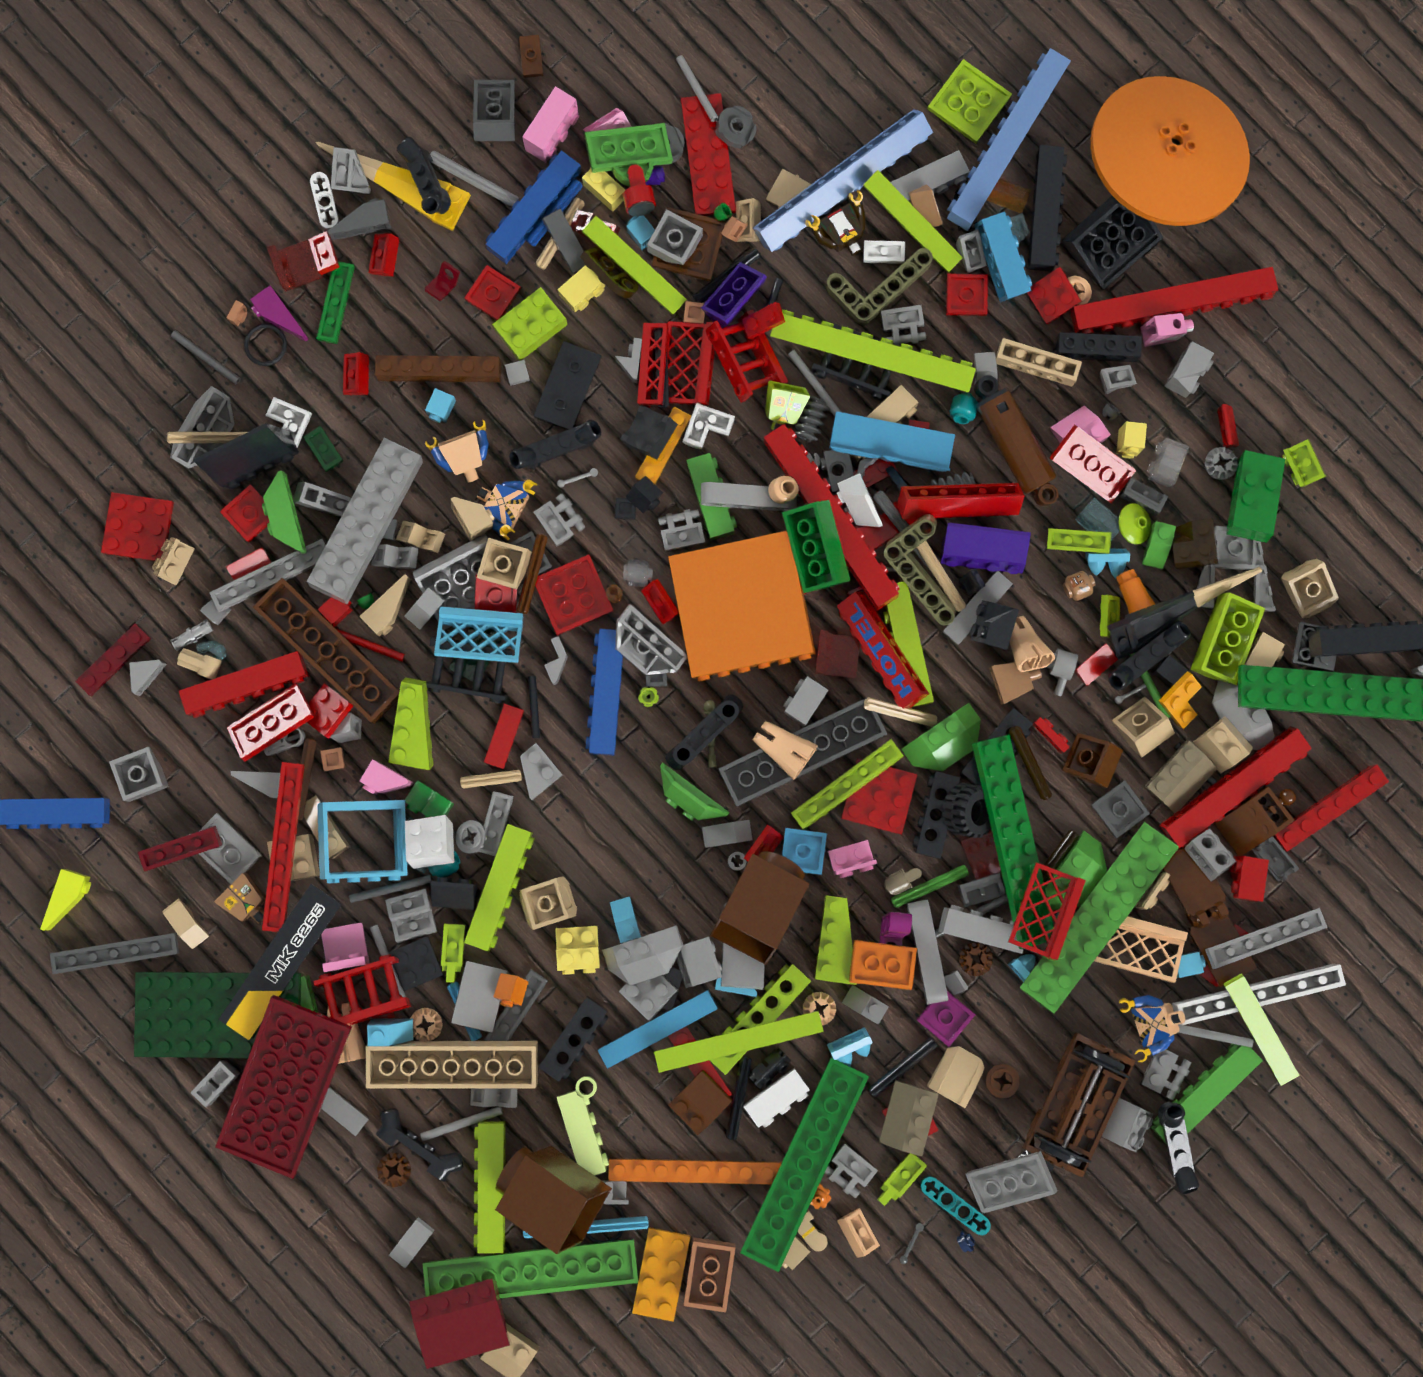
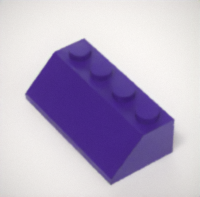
[940,523,1031,574]

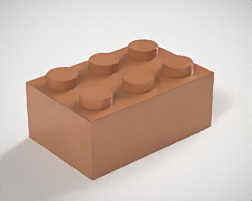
[684,1237,736,1312]

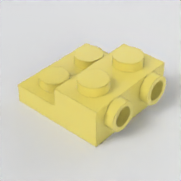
[555,926,600,975]

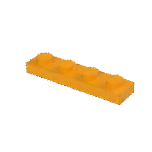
[635,407,691,484]

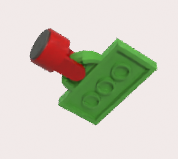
[584,123,673,216]

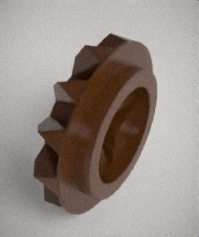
[959,942,993,976]
[986,1064,1020,1098]
[377,1153,411,1188]

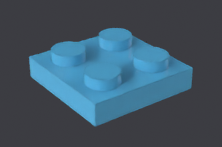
[782,828,827,875]

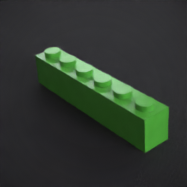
[1150,1044,1263,1144]

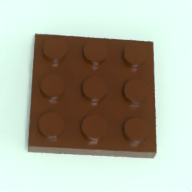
[652,207,726,282]

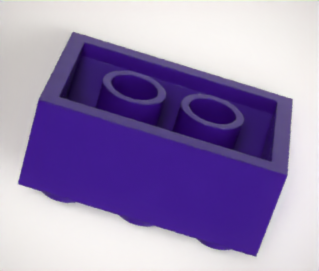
[701,262,767,328]

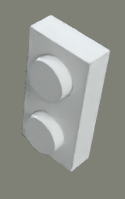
[863,240,905,264]

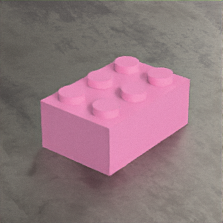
[522,86,579,163]

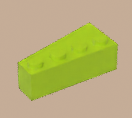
[388,678,434,770]
[814,895,857,985]

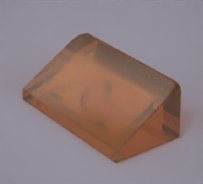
[986,179,1031,213]

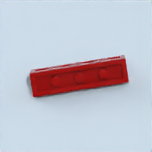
[637,323,669,408]

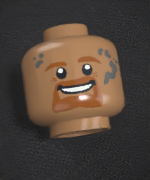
[1063,571,1096,601]

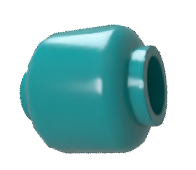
[950,392,978,424]
[428,851,460,878]

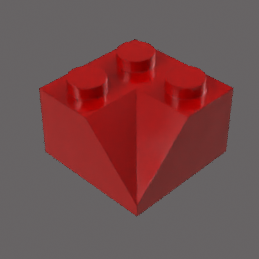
[1229,856,1269,902]

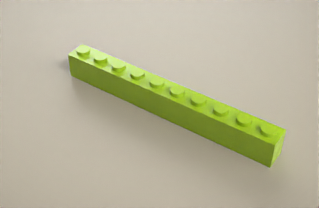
[770,310,976,392]

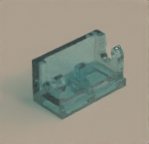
[1075,498,1120,541]

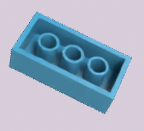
[974,211,1032,302]

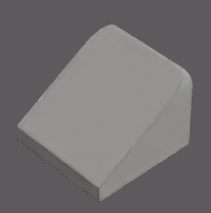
[200,599,231,625]
[944,970,968,995]

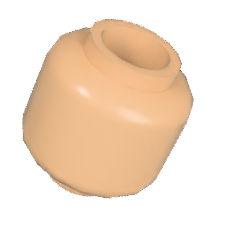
[768,475,799,504]

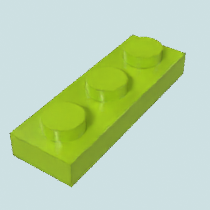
[1047,528,1112,553]

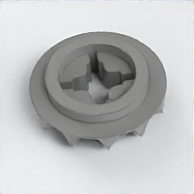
[1205,447,1238,480]
[456,820,487,854]

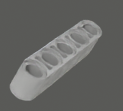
[701,482,797,511]
[907,900,948,1005]

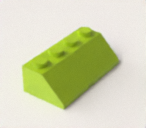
[1190,592,1265,685]

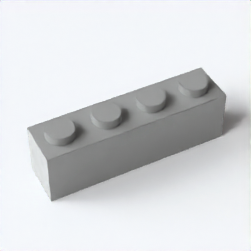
[890,150,970,204]
[938,905,1023,954]

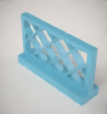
[434,607,523,663]

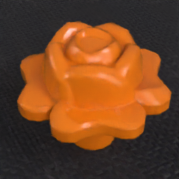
[810,1184,831,1209]

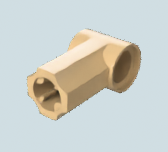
[177,648,222,679]

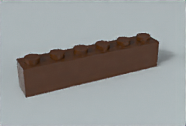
[375,355,501,382]

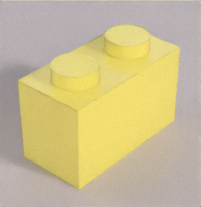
[582,168,625,212]
[557,265,605,312]
[1116,421,1147,458]

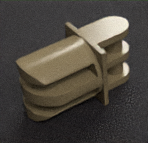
[884,868,922,895]

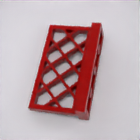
[667,321,715,407]
[1008,863,1086,961]

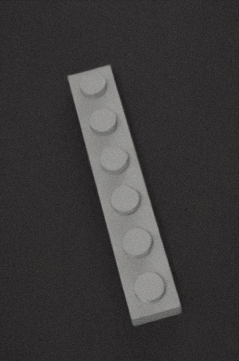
[209,539,326,612]
[1205,908,1327,969]

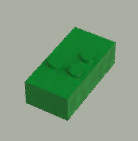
[1226,450,1285,543]
[782,500,851,593]

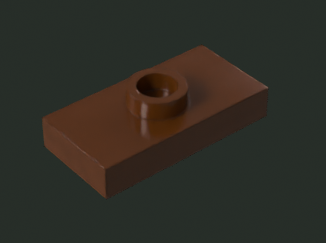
[519,35,544,78]

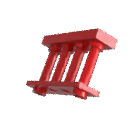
[705,310,788,403]
[313,954,411,1026]

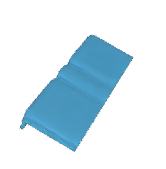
[829,411,955,472]

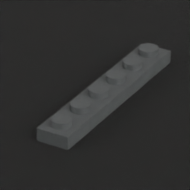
[50,933,179,974]

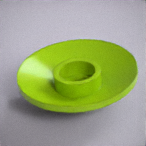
[1118,503,1151,544]

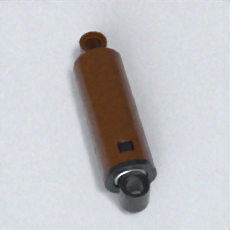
[974,375,1059,506]

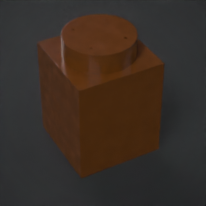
[710,851,810,965]
[495,1146,612,1254]

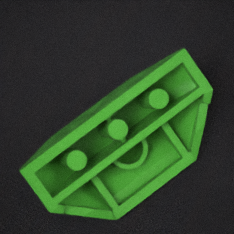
[262,471,307,554]
[901,703,981,771]
[660,763,730,821]
[1044,831,1107,910]

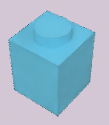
[626,215,655,250]
[425,388,456,423]
[1171,951,1205,978]

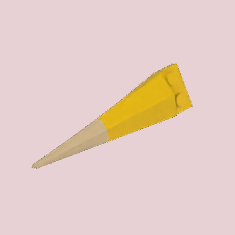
[316,142,471,231]

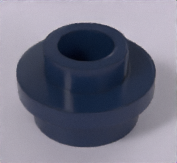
[957,1231,975,1252]

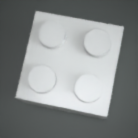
[405,815,454,869]

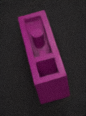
[250,286,309,342]

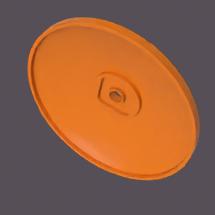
[1090,76,1250,226]

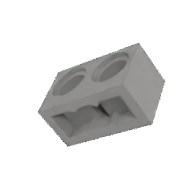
[1184,828,1237,881]
[191,1059,240,1107]

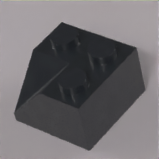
[970,600,1019,650]

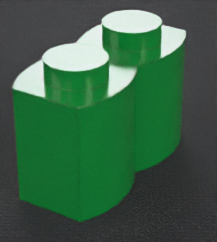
[405,780,454,818]

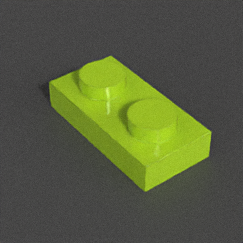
[1100,595,1120,638]

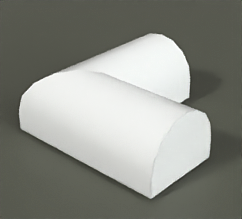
[266,397,312,448]
[683,403,735,449]

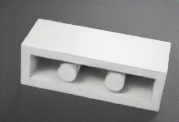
[743,1068,810,1128]

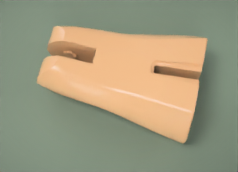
[1009,616,1055,672]
[752,721,818,780]
[327,1002,366,1064]

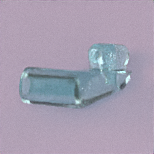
[196,640,227,660]

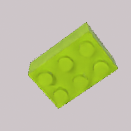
[492,287,568,361]

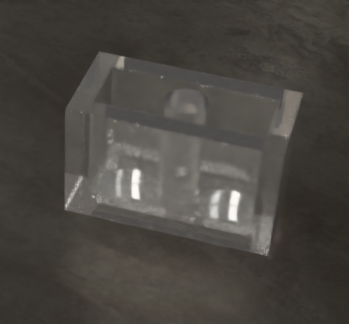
[1147,438,1189,488]

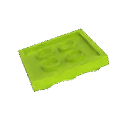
[927,59,1012,144]

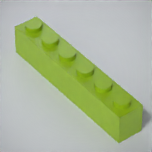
[883,581,934,708]
[464,824,534,951]
[474,1121,506,1253]

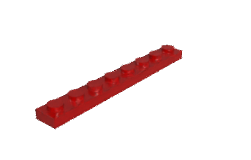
[262,762,305,932]

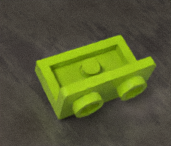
[1282,439,1326,487]

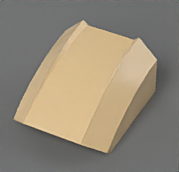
[1281,559,1339,618]
[520,876,577,930]
[927,1046,985,1108]

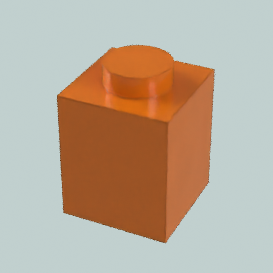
[493,973,528,1008]

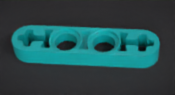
[920,1176,991,1235]

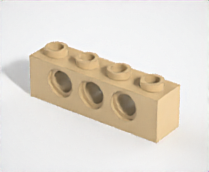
[996,338,1082,387]

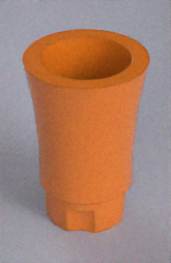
[1116,569,1156,614]

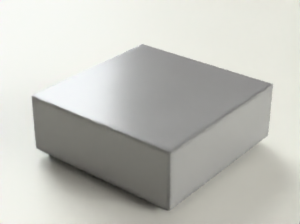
[505,360,530,386]

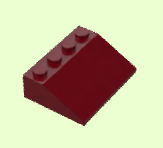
[409,1278,510,1369]

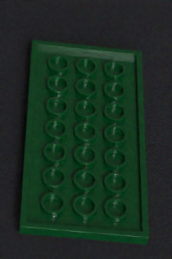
[134,972,301,1058]

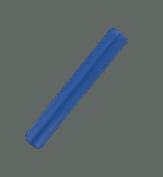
[526,179,583,246]

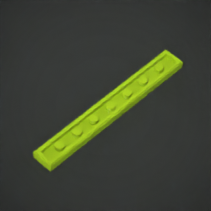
[654,1011,824,1073]

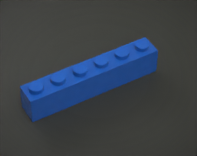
[485,150,582,265]
[586,629,623,756]
[0,798,110,829]

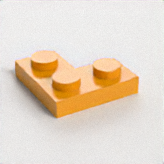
[1159,671,1202,729]

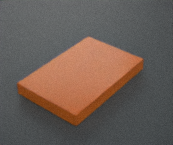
[849,940,917,990]

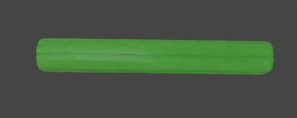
[891,865,969,908]

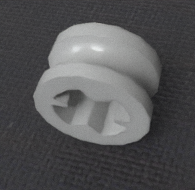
[728,852,746,870]

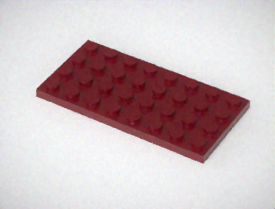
[215,995,352,1179]

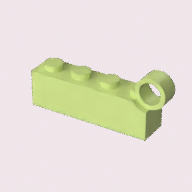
[557,1076,609,1175]

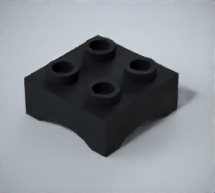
[620,405,678,459]

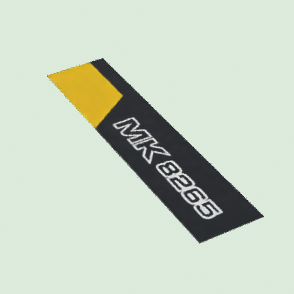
[218,884,342,1040]

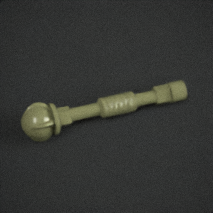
[704,700,717,768]

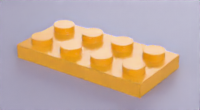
[632,1227,690,1322]

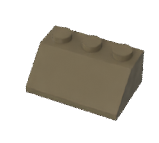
[1144,741,1218,814]
[879,1080,939,1156]

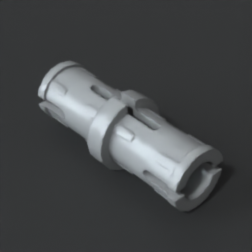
[170,619,214,651]

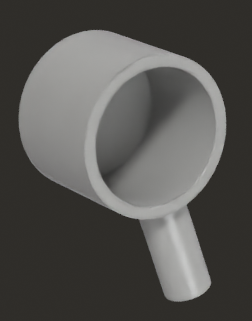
[1047,649,1078,696]

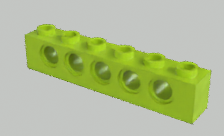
[710,964,811,1075]

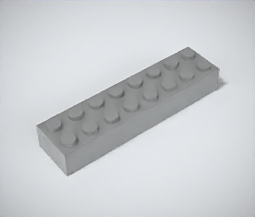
[307,438,423,604]

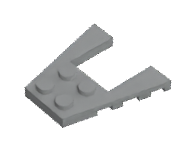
[1196,526,1276,612]

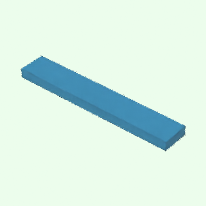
[598,990,718,1069]

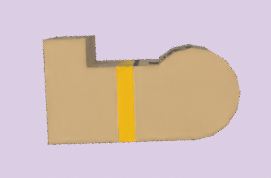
[798,1209,828,1251]

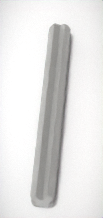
[430,151,519,207]

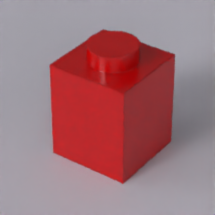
[317,597,353,627]

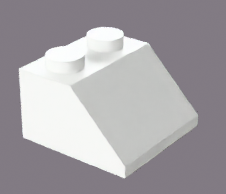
[837,473,883,527]

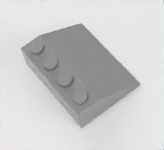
[412,534,488,630]

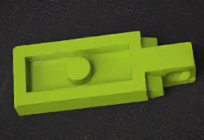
[441,924,466,983]
[877,1153,927,1206]

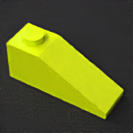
[40,869,91,931]

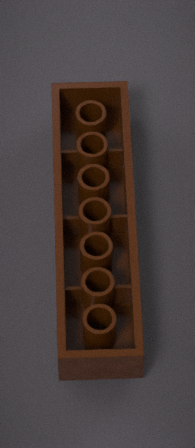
[253,578,400,724]

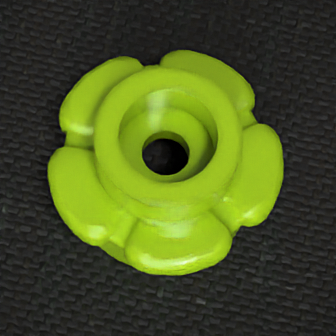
[638,687,659,707]

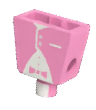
[1140,313,1194,347]

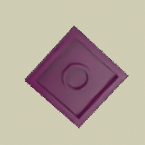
[916,991,975,1047]

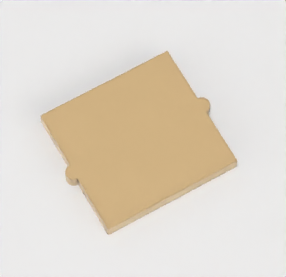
[766,169,811,209]

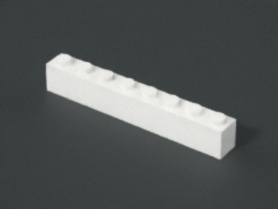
[1172,964,1346,1025]

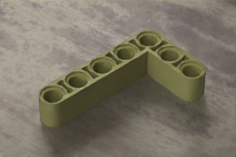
[826,248,933,326]
[884,514,956,625]

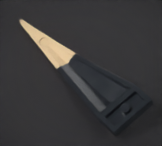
[1107,567,1262,659]

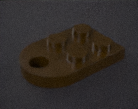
[580,246,638,298]

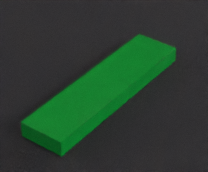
[316,261,355,344]

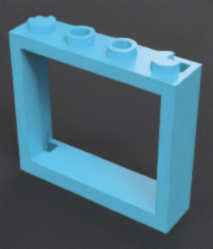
[317,800,408,883]

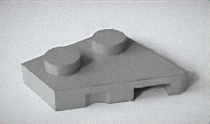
[331,147,371,194]
[520,743,563,800]

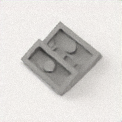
[385,889,438,943]

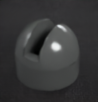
[1102,403,1121,421]

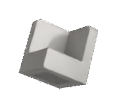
[330,713,362,743]
[601,1180,629,1205]

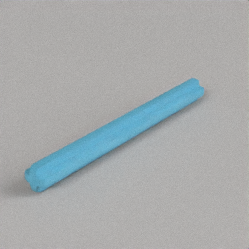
[523,1216,649,1238]

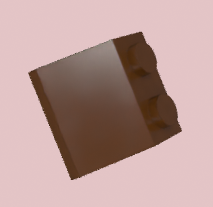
[1062,733,1123,788]
[668,1070,732,1135]

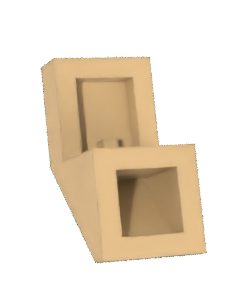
[396,521,445,553]
[162,898,209,949]

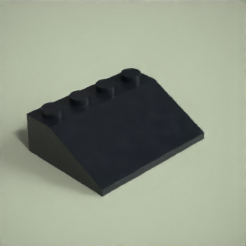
[1061,196,1163,290]
[194,423,299,489]

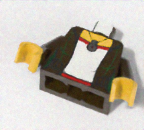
[805,190,865,256]

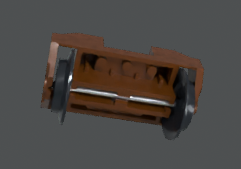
[1022,1032,1136,1178]

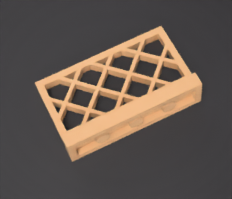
[1094,916,1188,983]

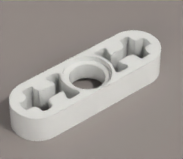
[310,172,339,231]

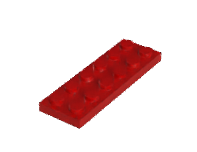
[681,93,736,216]

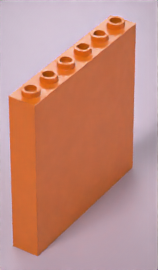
[668,531,816,682]

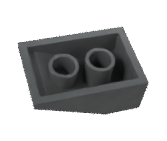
[473,80,515,141]

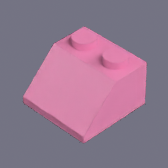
[1050,406,1111,443]
[360,759,414,795]

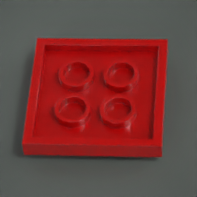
[101,492,174,561]
[535,555,614,636]
[841,758,917,835]

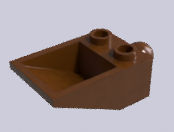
[1214,786,1296,856]

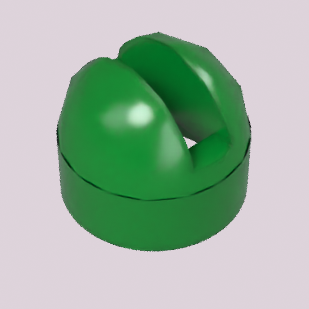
[714,203,732,221]
[357,593,375,610]

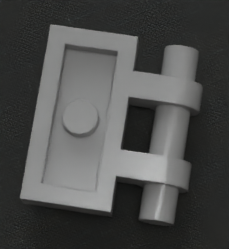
[880,305,926,346]
[534,493,585,546]
[658,509,705,552]
[1140,1050,1192,1100]
[825,1143,878,1198]

